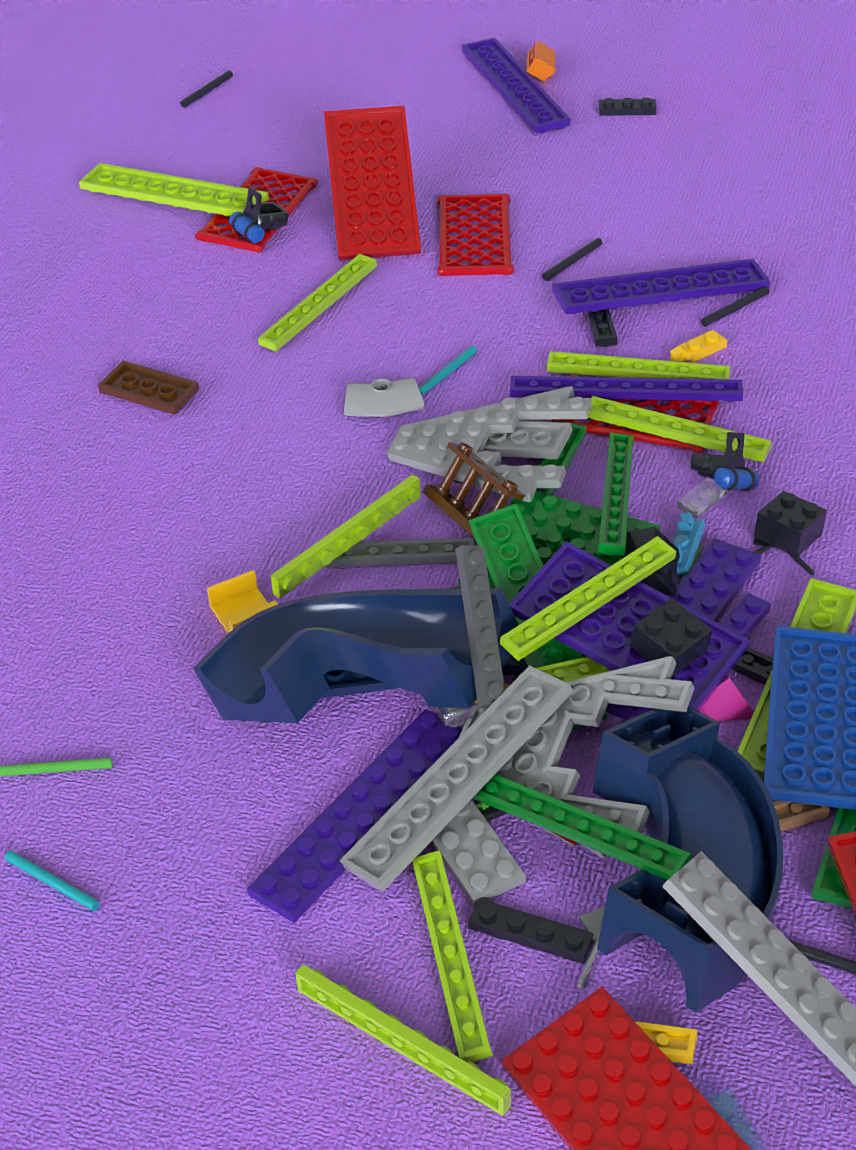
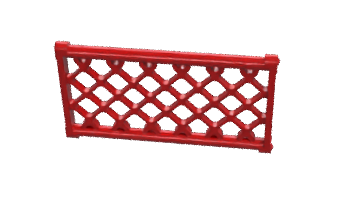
[195,167,318,253]
[437,194,514,276]
[551,375,720,453]

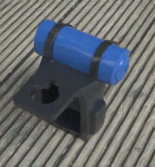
[229,187,288,244]
[691,432,759,491]

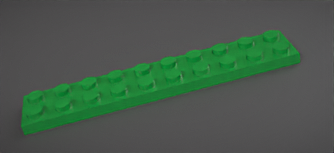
[468,503,608,731]

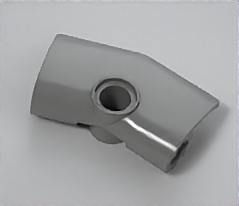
[344,377,424,417]

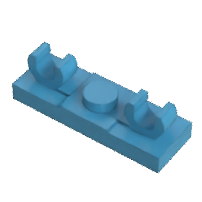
[672,512,706,575]

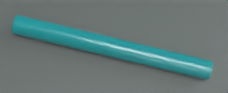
[419,346,477,396]
[5,850,100,912]

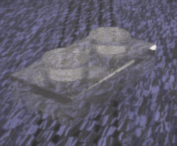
[677,478,727,519]
[434,707,472,727]

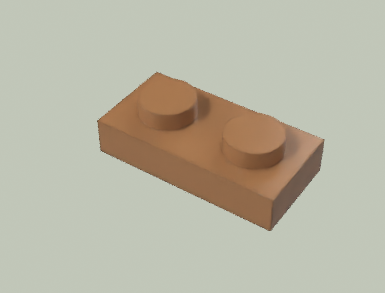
[773,801,830,832]

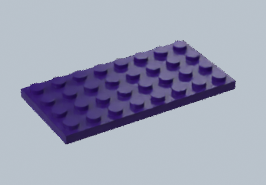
[509,541,750,711]

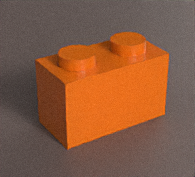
[526,40,556,83]

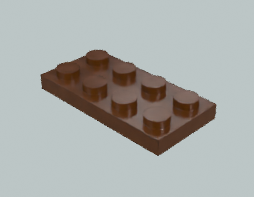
[98,361,199,415]

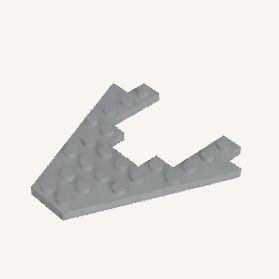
[387,386,592,502]
[459,656,695,858]

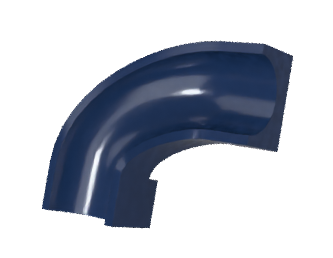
[193,588,519,723]
[592,706,783,1013]

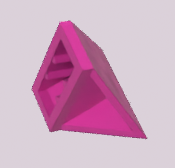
[700,675,754,721]

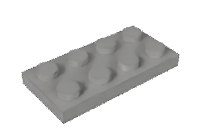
[483,421,573,460]
[430,800,526,907]

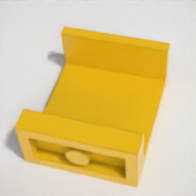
[207,570,278,633]

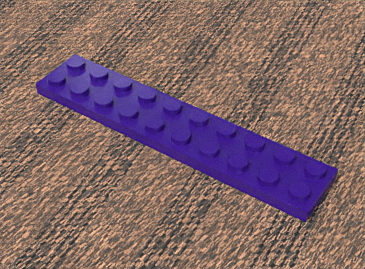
[462,38,571,133]
[552,258,770,314]
[606,538,761,720]
[247,709,463,923]

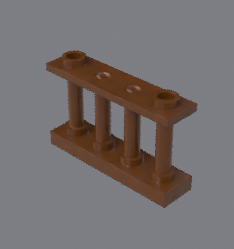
[422,442,525,537]

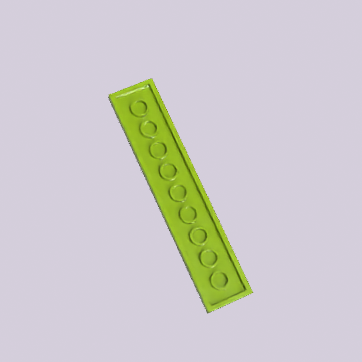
[79,163,269,216]
[737,578,856,779]

